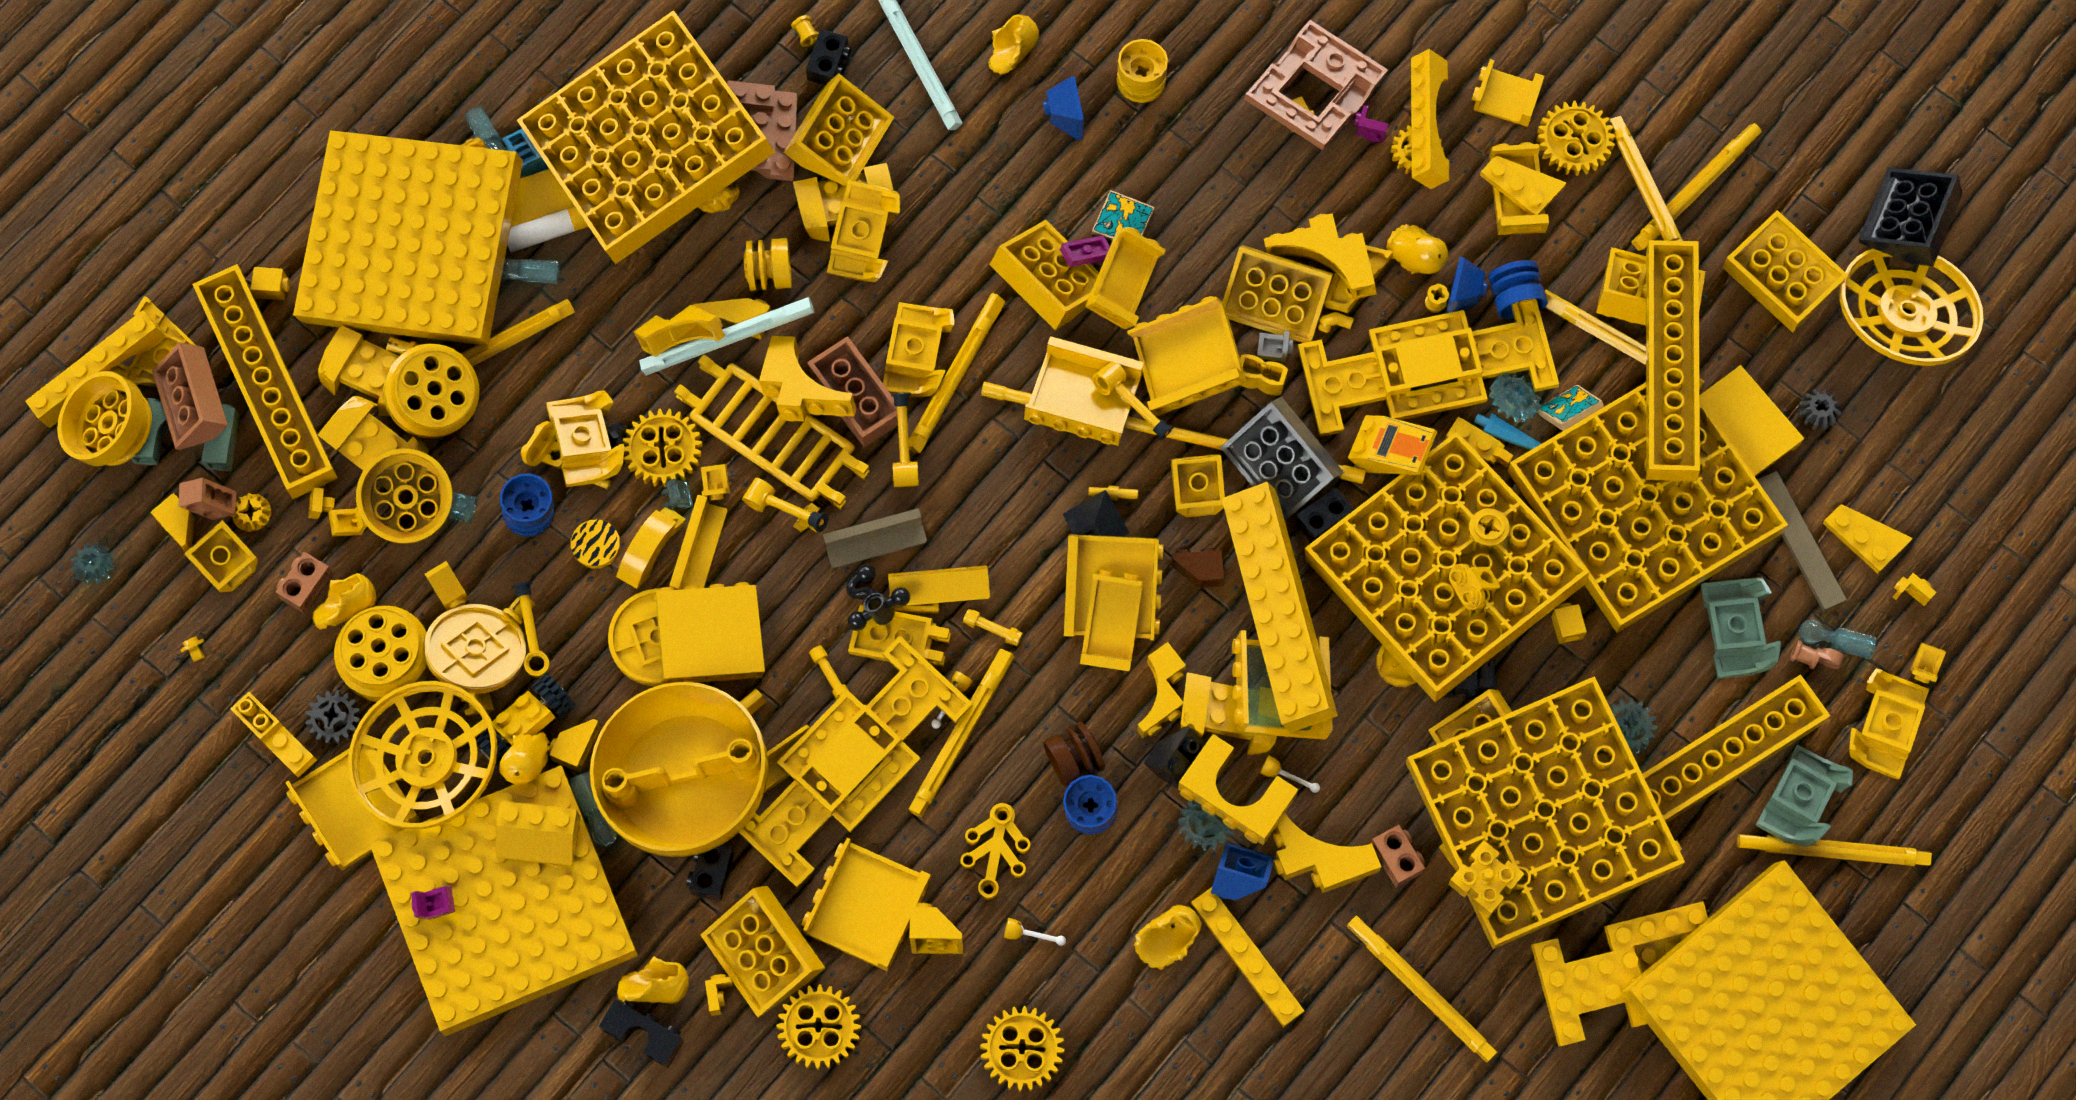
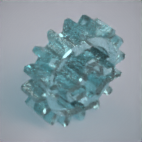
[1489,373,1542,422]
[1610,698,1657,753]
[1178,800,1232,851]

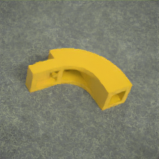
[616,507,686,589]

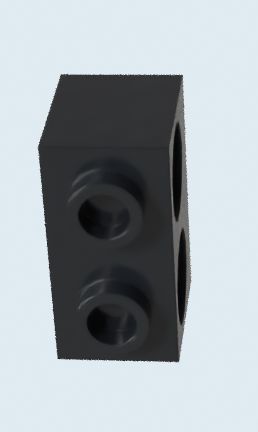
[806,29,851,85]
[1295,487,1354,543]
[686,845,735,902]

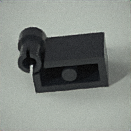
[1443,659,1497,699]

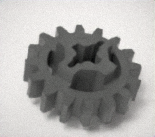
[305,690,362,746]

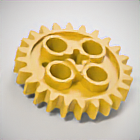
[1536,101,1615,176]
[623,408,703,487]
[777,984,861,1070]
[980,1006,1065,1092]

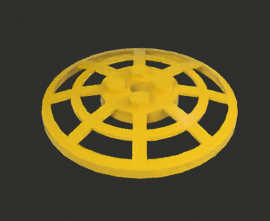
[1839,248,1984,366]
[348,681,497,830]

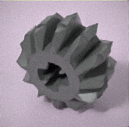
[1798,389,1841,431]

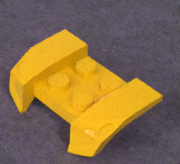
[793,163,895,242]
[827,180,900,282]
[883,302,954,397]
[318,325,427,417]
[546,390,624,487]
[318,396,429,491]
[1849,668,1929,780]
[1181,672,1281,755]

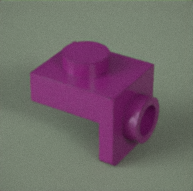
[1354,105,1388,142]
[411,886,455,920]

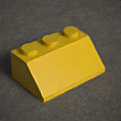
[496,801,581,866]
[909,903,964,954]

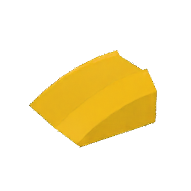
[1170,455,1225,517]
[184,520,258,592]

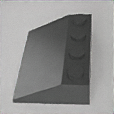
[1220,397,1344,521]

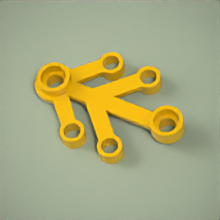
[960,803,1030,900]

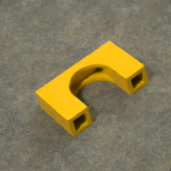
[1178,734,1299,845]

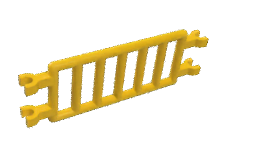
[674,354,870,510]

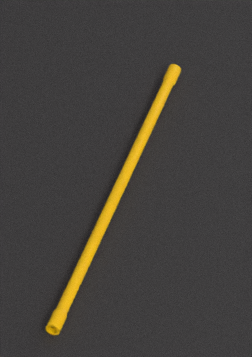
[981,382,1366,484]

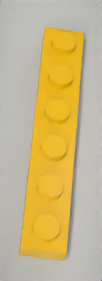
[1191,887,1304,1028]

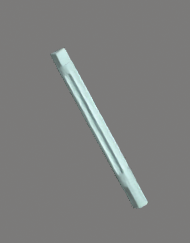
[878,0,963,130]
[639,297,815,376]

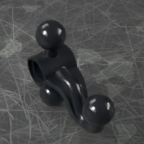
[846,564,911,631]

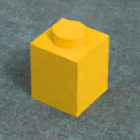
[251,267,290,300]
[1551,603,1587,644]

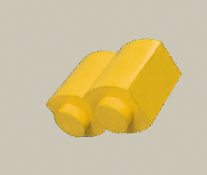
[1240,354,1288,396]

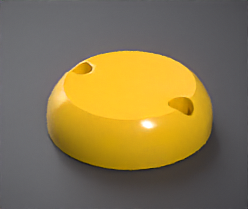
[590,682,768,857]

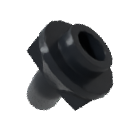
[607,422,629,448]

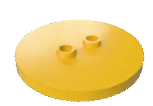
[608,588,663,687]
[424,604,526,694]

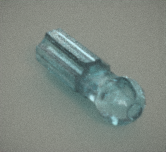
[464,106,509,151]
[501,259,560,284]
[1799,620,1876,659]
[570,772,617,846]

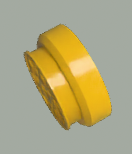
[383,344,479,439]
[57,371,152,466]
[356,448,453,544]
[334,606,430,702]

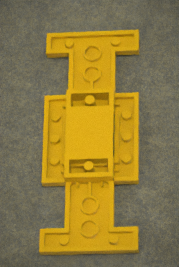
[1298,299,1559,437]
[739,636,973,888]
[1531,901,1708,1047]

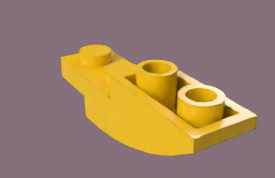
[230,692,317,778]

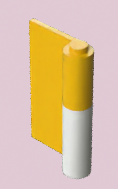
[508,169,589,253]

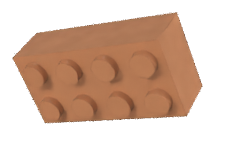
[807,336,898,448]

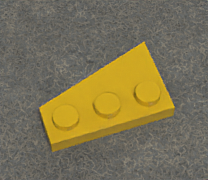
[1480,155,1567,215]
[1324,245,1393,313]
[1823,504,1913,574]

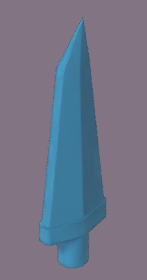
[1474,413,1541,450]

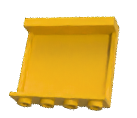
[1127,296,1247,416]
[1024,336,1144,446]
[1699,365,1804,490]
[1064,534,1163,640]
[654,582,765,684]
[286,745,421,871]
[801,838,931,972]

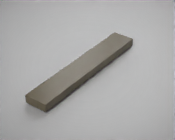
[1757,471,1847,612]

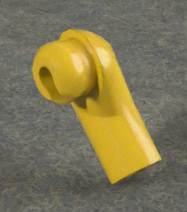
[1318,312,1354,333]

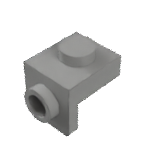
[1257,331,1293,362]

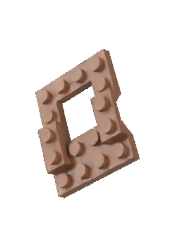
[1244,20,1388,150]
[727,80,797,181]

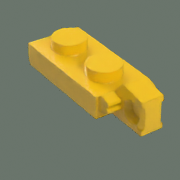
[1445,416,1513,468]

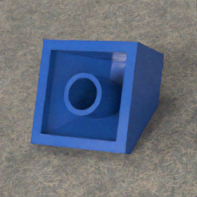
[1042,76,1084,140]
[1446,257,1488,313]
[1211,842,1275,900]

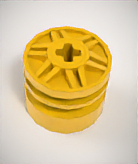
[1117,39,1168,103]
[744,238,792,291]

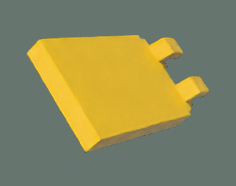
[848,605,951,667]

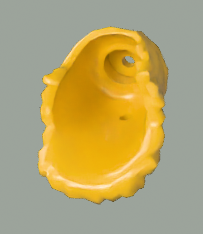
[988,14,1039,75]
[1386,224,1449,274]
[313,573,376,629]
[499,732,550,785]
[1134,905,1202,970]
[617,956,689,1004]

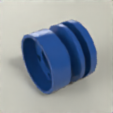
[1488,260,1548,319]
[500,474,554,537]
[1063,775,1118,835]

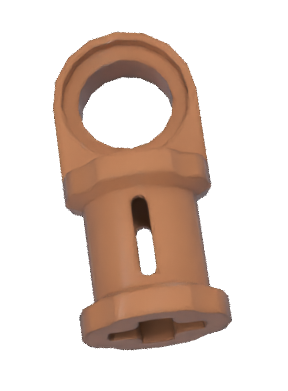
[1789,640,1844,670]

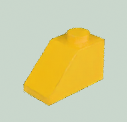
[150,493,195,552]
[425,561,469,610]
[548,719,601,772]

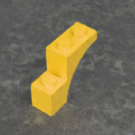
[634,305,725,357]
[1137,642,1186,738]

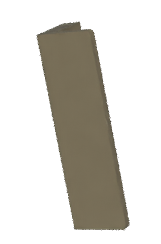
[823,508,927,569]

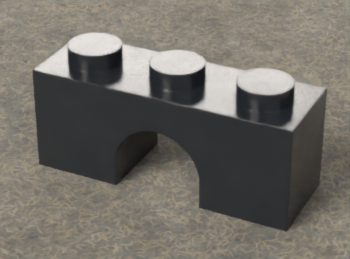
[599,999,684,1068]

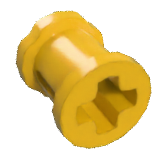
[791,15,819,47]
[1425,284,1449,313]
[503,597,536,625]

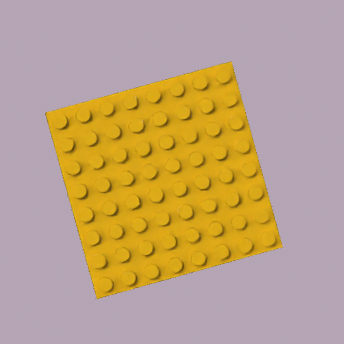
[517,10,776,264]
[293,130,523,346]
[1508,382,1788,633]
[1305,431,1590,702]
[1406,676,1685,949]
[370,765,638,1037]
[1622,860,1916,1100]

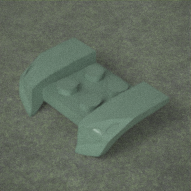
[1700,577,1781,679]
[1756,745,1853,847]

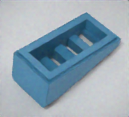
[502,129,547,177]

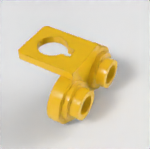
[521,421,562,469]
[1449,564,1500,610]

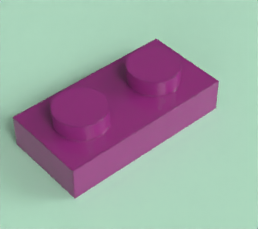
[1059,235,1110,268]

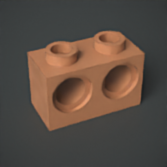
[178,478,236,520]
[276,552,333,614]
[1371,825,1426,888]

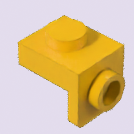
[701,464,730,501]
[328,507,367,537]
[1892,573,1936,606]
[1910,642,1946,684]

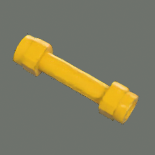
[963,609,1023,646]
[809,645,849,700]

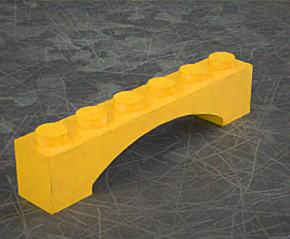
[1411,49,1449,189]
[25,310,167,428]

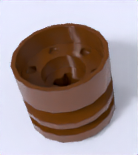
[1043,722,1105,788]

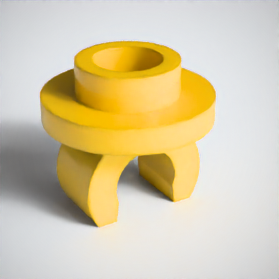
[180,636,205,662]

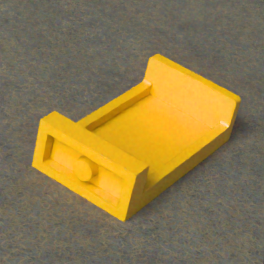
[1489,142,1549,235]
[1085,227,1166,329]
[1080,570,1143,671]

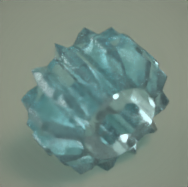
[70,542,114,585]

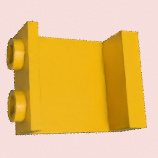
[1472,59,1544,127]

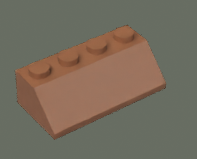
[152,342,228,450]

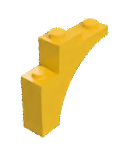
[1264,213,1377,300]
[759,336,856,422]
[1273,813,1382,893]

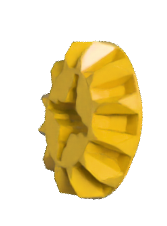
[231,493,271,532]
[1469,508,1510,547]

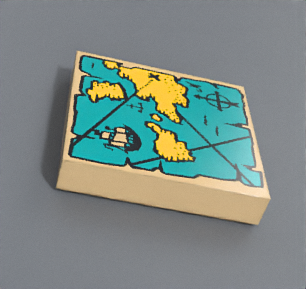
[1092,190,1155,242]
[1537,385,1604,431]

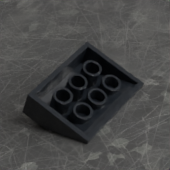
[1858,167,1962,266]

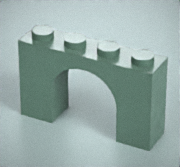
[131,398,241,472]

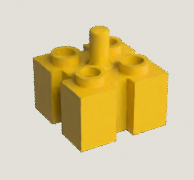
[1448,840,1524,918]

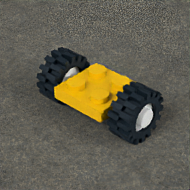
[475,673,576,770]

